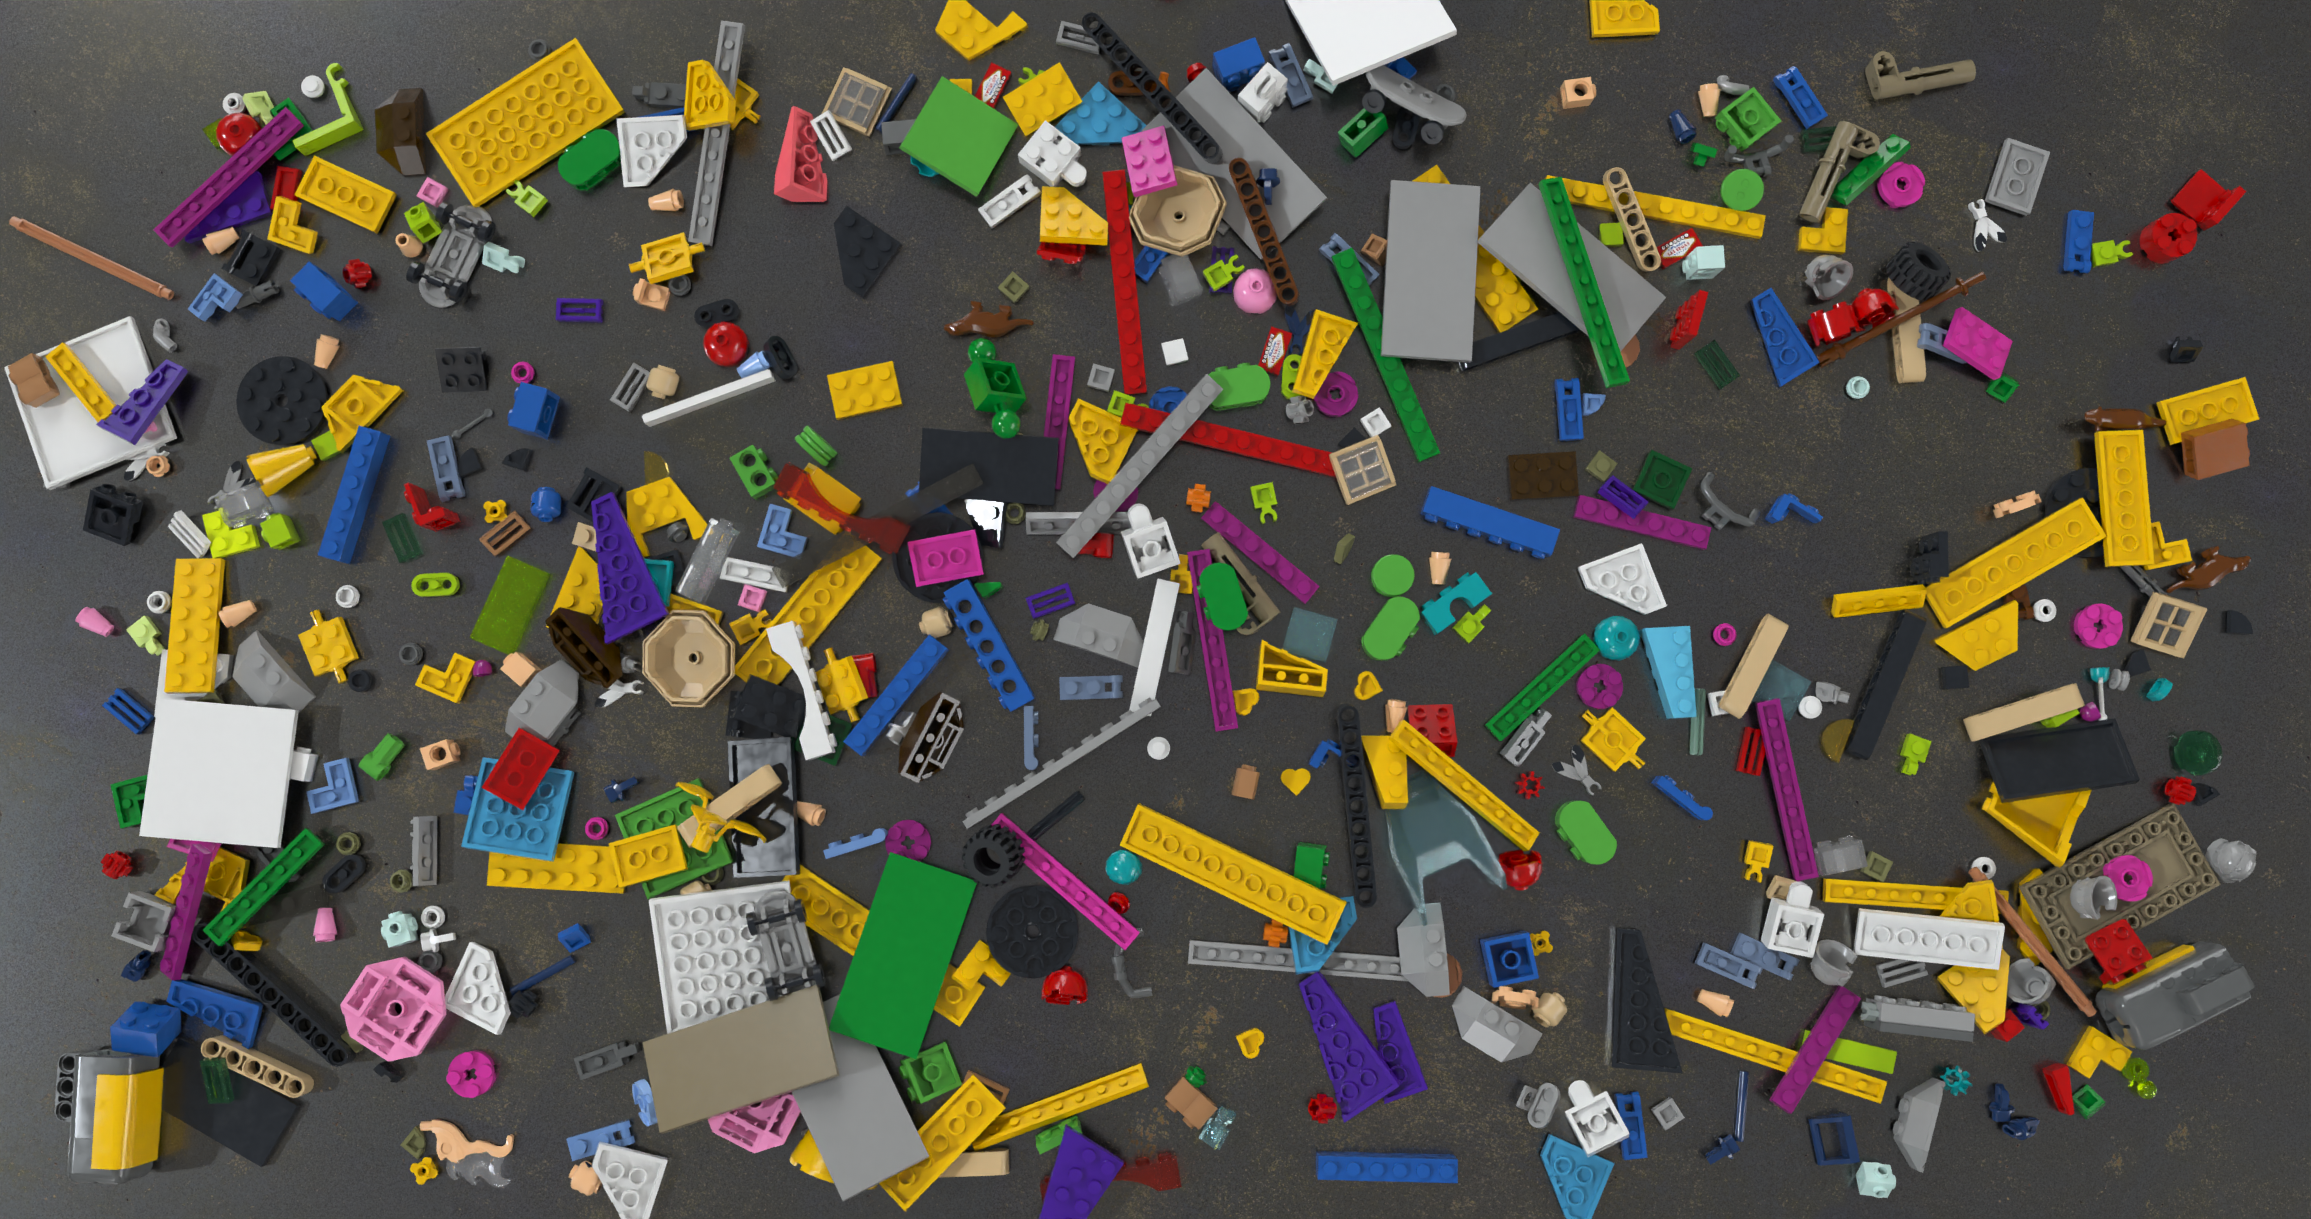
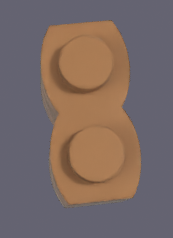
[8,353,60,408]
[1231,764,1260,800]
[1165,1075,1218,1129]

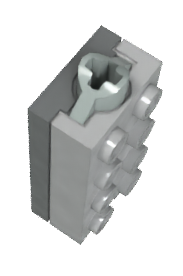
[1860,995,1975,1042]

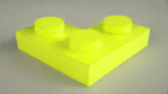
[202,509,260,558]

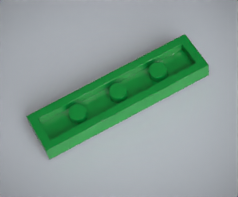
[1831,134,1911,206]

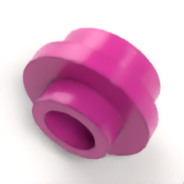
[511,362,535,384]
[1713,623,1737,646]
[585,817,609,840]

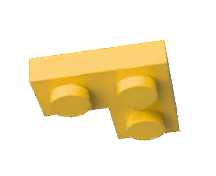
[267,196,318,254]
[1798,207,1848,255]
[2143,522,2192,571]
[415,653,476,703]
[951,940,1011,991]
[2066,1026,2132,1079]

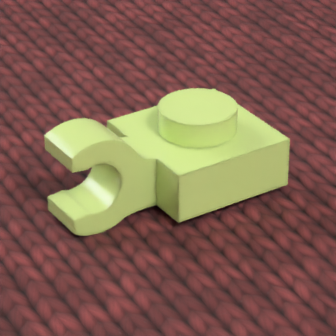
[242,91,274,128]
[126,616,165,656]

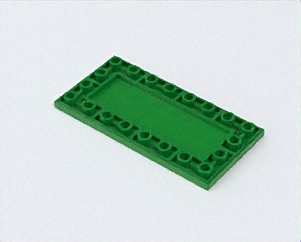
[829,852,977,1059]

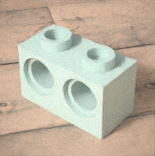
[1682,245,1725,280]

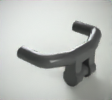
[1724,134,1794,177]
[1700,472,1761,530]
[1111,928,1153,998]

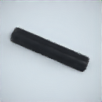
[1027,791,1085,841]

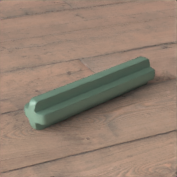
[1689,688,1706,755]

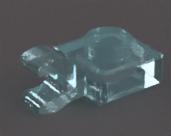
[1199,1106,1236,1151]

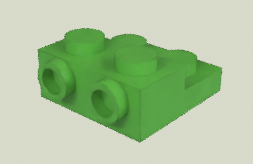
[1715,87,1781,152]
[898,1042,962,1104]

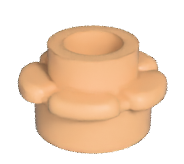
[146,455,170,477]

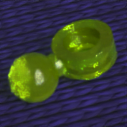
[2122,1058,2157,1099]

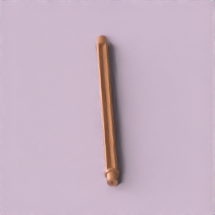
[9,216,174,300]
[1968,867,2097,1017]

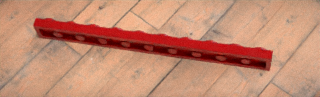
[1103,169,1147,395]
[1120,402,1342,478]

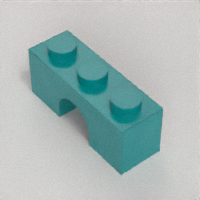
[1419,572,1492,635]

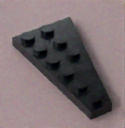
[1612,928,1683,1074]

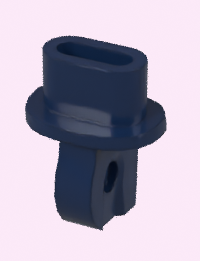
[1256,168,1280,205]
[603,776,638,803]
[121,950,151,982]
[1989,1084,2015,1122]
[2002,1117,2040,1140]
[1706,1134,1740,1165]

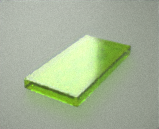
[469,555,550,655]

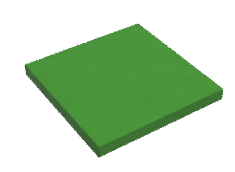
[899,76,1018,197]
[615,778,734,899]

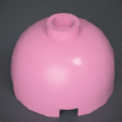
[1233,268,1277,314]

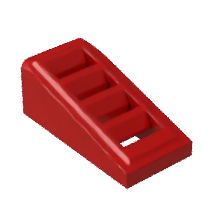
[2042,1063,2074,1115]

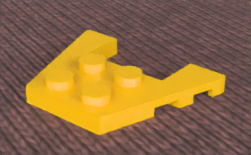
[935,0,1028,61]
[626,477,714,558]
[155,847,250,933]

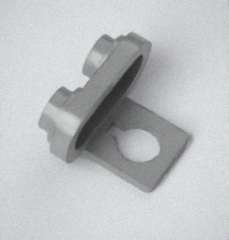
[1516,1083,1560,1129]

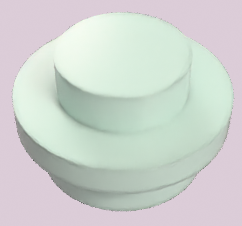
[1846,376,1870,399]

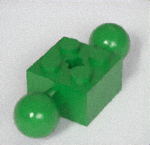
[964,338,1027,439]

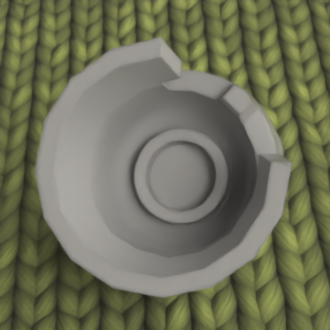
[1805,255,1853,300]
[2205,838,2256,883]
[2070,875,2117,920]
[1810,939,1857,986]
[2007,958,2056,1005]

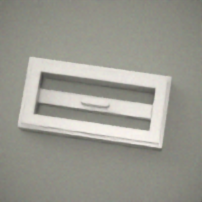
[810,110,852,161]
[168,510,211,559]

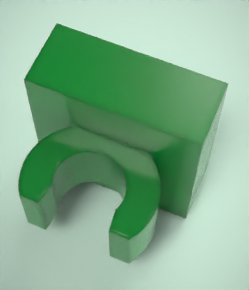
[1690,142,1718,167]

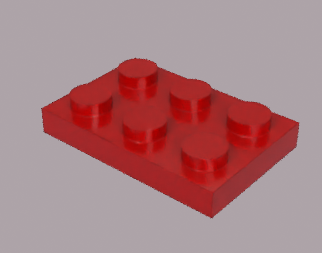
[1669,290,1708,350]
[481,728,560,810]

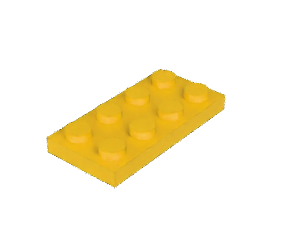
[295,156,397,234]
[2156,377,2259,445]

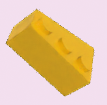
[1256,640,1328,697]
[1361,736,1408,809]

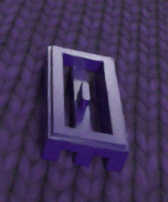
[1209,246,1235,293]
[556,298,603,323]
[1598,475,1648,519]
[1026,583,1075,620]
[2008,1001,2049,1030]

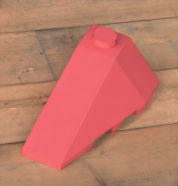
[774,106,827,202]

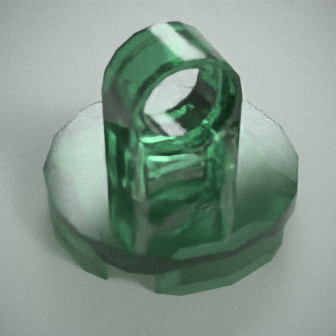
[2174,730,2223,776]

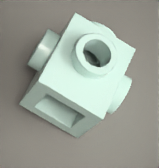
[381,911,419,948]
[1856,1162,1896,1198]

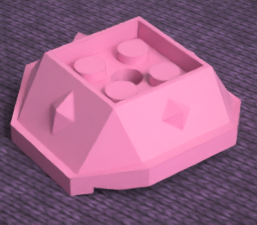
[340,957,446,1062]
[708,1092,801,1153]

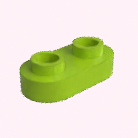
[1281,354,1302,400]
[411,573,460,597]

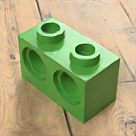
[729,445,779,500]

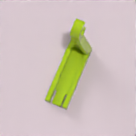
[292,63,364,157]

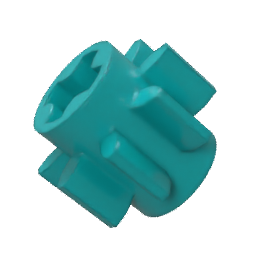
[1940,1066,1973,1096]

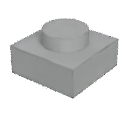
[1087,363,1115,392]
[1651,1097,1685,1130]

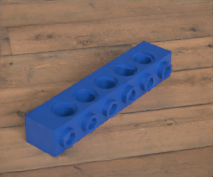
[943,579,1035,712]

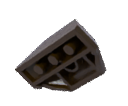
[375,88,427,177]
[545,607,623,689]
[898,692,964,783]

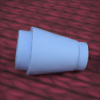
[737,351,772,378]

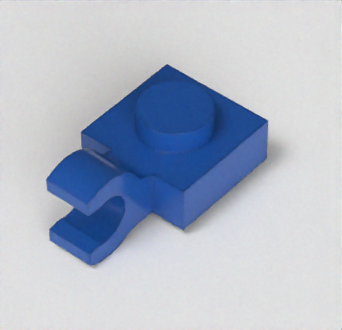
[453,775,478,815]

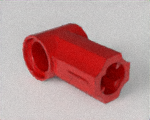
[1077,533,1114,558]
[852,653,878,698]

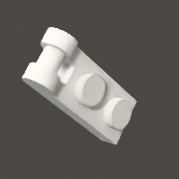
[978,174,1042,229]

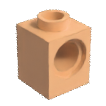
[1560,77,1596,109]
[501,652,542,687]
[420,739,461,770]

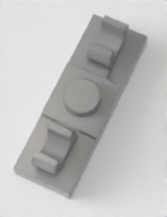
[410,816,437,886]

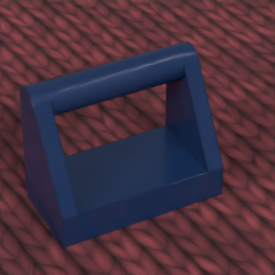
[1808,1112,1860,1166]

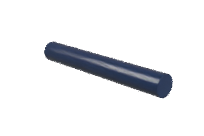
[875,73,918,133]
[510,954,576,996]
[1734,1071,1749,1142]

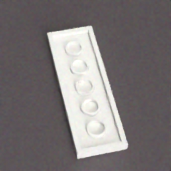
[1853,908,2005,970]

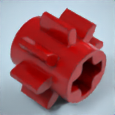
[342,259,372,288]
[1515,771,1545,799]
[2165,776,2196,805]
[100,851,133,879]
[1308,1094,1337,1124]

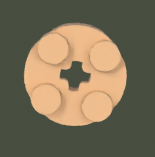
[1993,490,2042,518]
[1492,986,1539,1010]

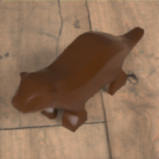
[944,301,1034,338]
[2084,406,2166,432]
[2166,546,2251,593]

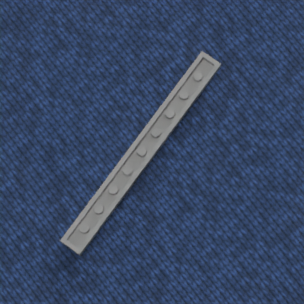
[688,21,745,246]
[1056,374,1223,558]
[962,698,1161,829]
[1188,940,1408,981]

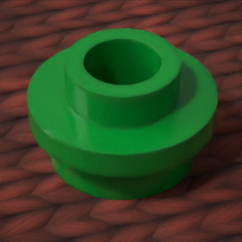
[1185,1066,1207,1088]

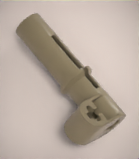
[1865,51,1976,100]
[1799,121,1880,223]
[1201,532,1281,636]

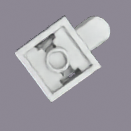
[1238,62,1288,124]
[1018,120,1087,187]
[1121,503,1181,578]
[1760,881,1824,958]
[1565,1080,1630,1157]

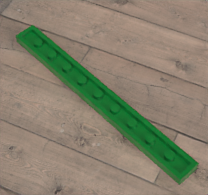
[1538,177,1630,388]
[1331,248,1440,462]

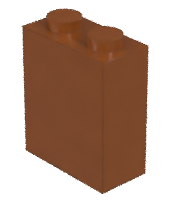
[2181,419,2250,480]

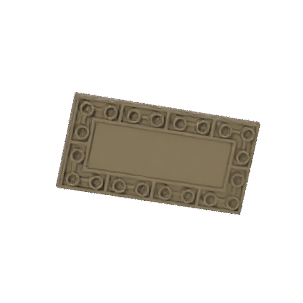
[2019,803,2221,969]
[642,985,839,1134]

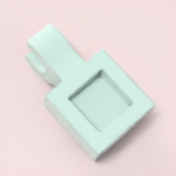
[1303,59,1338,94]
[482,242,525,273]

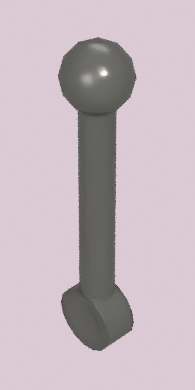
[452,409,494,439]

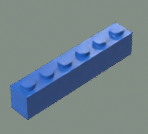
[318,426,390,564]
[1420,486,1560,559]
[843,634,949,756]
[1316,1151,1458,1183]

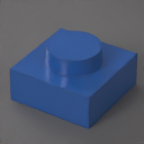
[558,923,591,953]

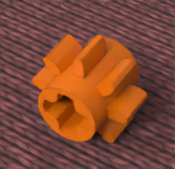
[1186,483,1211,512]
[1263,919,1288,948]

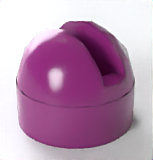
[473,660,492,677]
[2080,702,2101,721]

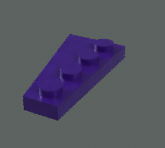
[184,171,273,244]
[96,359,188,445]
[1373,1000,1428,1104]

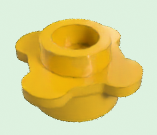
[483,500,507,523]
[1530,931,1553,956]
[410,1157,438,1185]

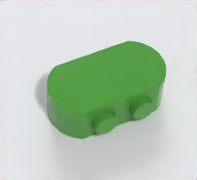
[1209,363,1270,411]
[1361,597,1420,661]
[1555,800,1617,865]

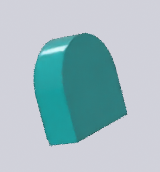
[2146,678,2173,701]

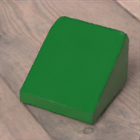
[1986,372,2019,403]
[974,582,1003,599]
[2072,1084,2105,1120]

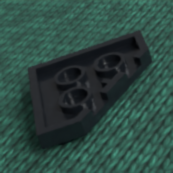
[834,206,902,298]

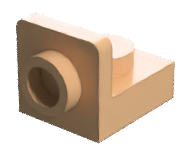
[633,278,671,311]

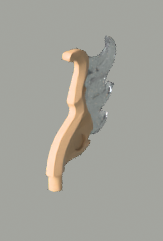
[420,1119,514,1188]

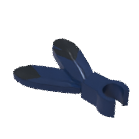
[1285,306,1316,355]

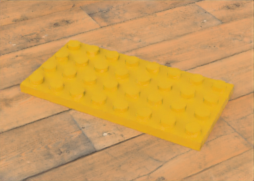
[426,38,625,207]

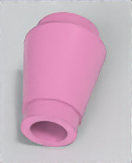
[75,607,115,637]
[313,908,337,942]

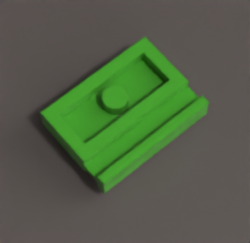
[1035,1115,1082,1155]

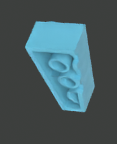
[1638,626,1696,719]

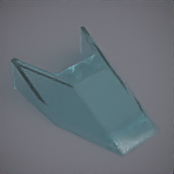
[1385,770,1507,926]

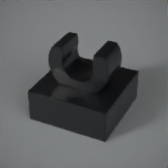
[2169,337,2203,362]

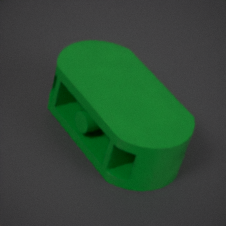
[558,129,621,191]
[1196,563,1248,630]

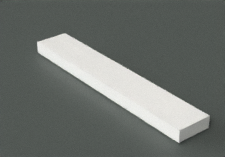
[642,369,776,427]
[1129,579,1180,716]

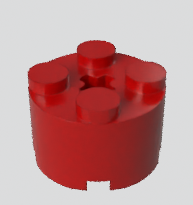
[2140,213,2197,264]
[1807,301,1861,347]

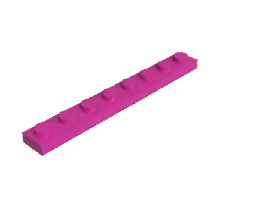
[991,813,1140,950]

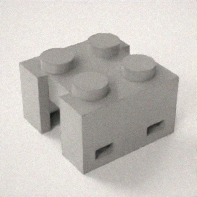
[111,891,176,952]

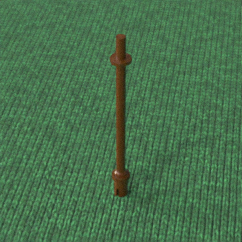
[1816,271,1986,368]

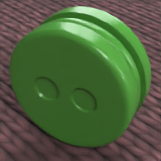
[1720,169,1764,211]
[795,425,837,467]
[1371,554,1415,597]

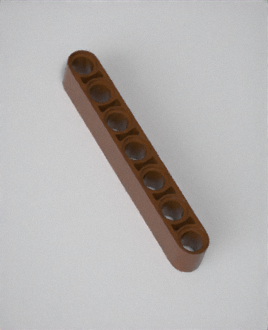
[1229,158,1300,306]

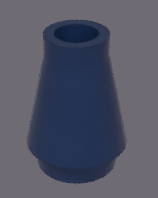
[1668,109,1697,144]

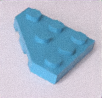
[1055,81,1147,145]
[1288,896,1357,974]
[1540,1134,1614,1219]

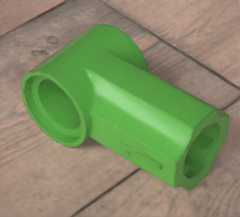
[358,733,405,781]

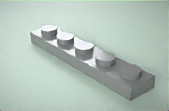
[1026,512,1132,535]

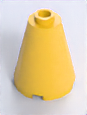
[246,444,317,497]

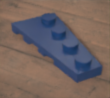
[1750,288,1820,387]
[166,979,264,1049]

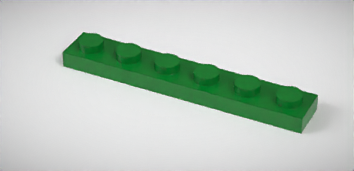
[1485,633,1600,742]
[203,828,325,946]

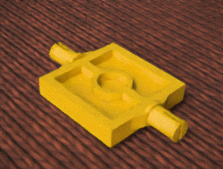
[730,78,761,130]
[629,232,705,284]
[298,610,359,684]
[815,648,868,723]
[1580,707,1646,772]

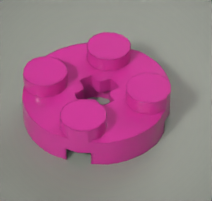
[1877,162,1925,208]
[2074,604,2123,649]
[2103,855,2153,902]
[446,1050,496,1098]

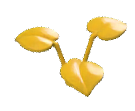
[675,781,766,853]

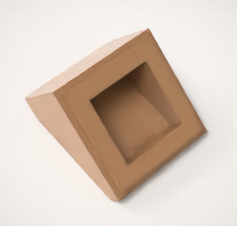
[1360,234,1387,266]

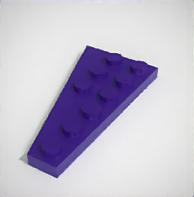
[591,492,669,644]
[1299,971,1401,1123]
[1038,1124,1124,1219]

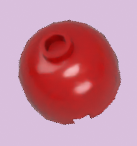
[216,113,262,157]
[1851,288,1899,331]
[703,322,750,368]
[1495,850,1542,890]
[1041,966,1088,1005]

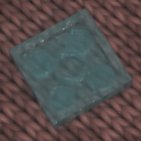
[1752,659,1811,721]

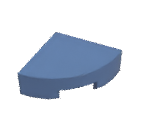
[1581,393,1606,417]

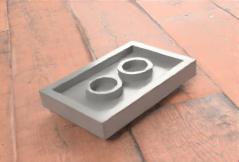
[1985,138,2050,216]

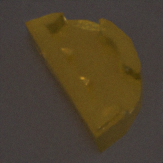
[644,451,669,485]
[1822,719,1854,763]

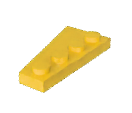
[1292,309,1358,399]

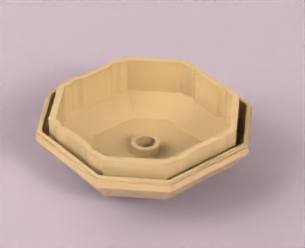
[1129,165,1227,257]
[642,610,735,707]

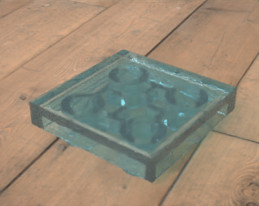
[1282,607,1338,663]

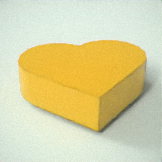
[1354,671,1383,700]
[1232,688,1259,716]
[1281,768,1311,796]
[231,930,263,951]
[1236,1028,1264,1059]

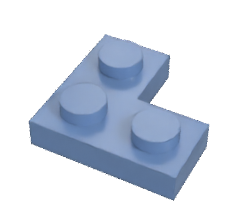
[188,273,243,322]
[757,504,808,560]
[306,758,359,814]

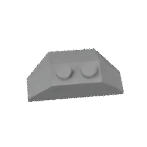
[1053,603,1144,668]
[232,630,316,712]
[505,659,579,741]
[1397,903,1450,997]
[1452,986,1543,1063]
[1893,1078,1946,1173]

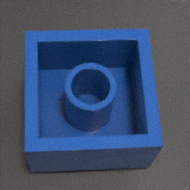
[1212,37,1265,92]
[290,261,358,321]
[508,382,560,440]
[1480,931,1539,988]
[110,1001,182,1058]

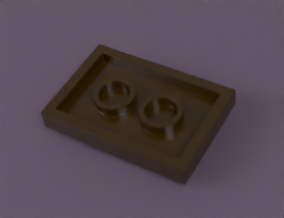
[1507,451,1579,501]

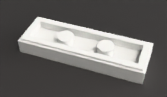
[720,557,792,593]

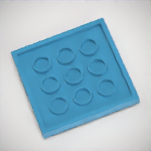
[461,757,574,862]

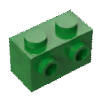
[1338,108,1388,158]
[1294,842,1330,890]

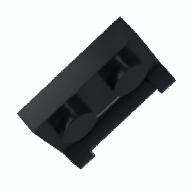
[221,230,281,286]
[564,467,622,522]

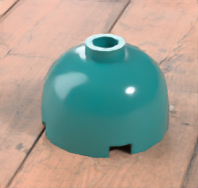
[1593,616,1640,661]

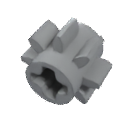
[1286,396,1314,424]

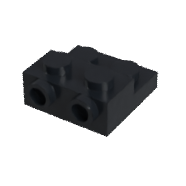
[83,484,143,546]
[1910,531,1949,585]

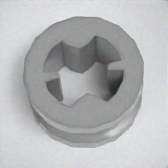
[2109,669,2130,691]

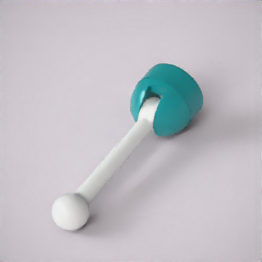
[2090,667,2110,721]

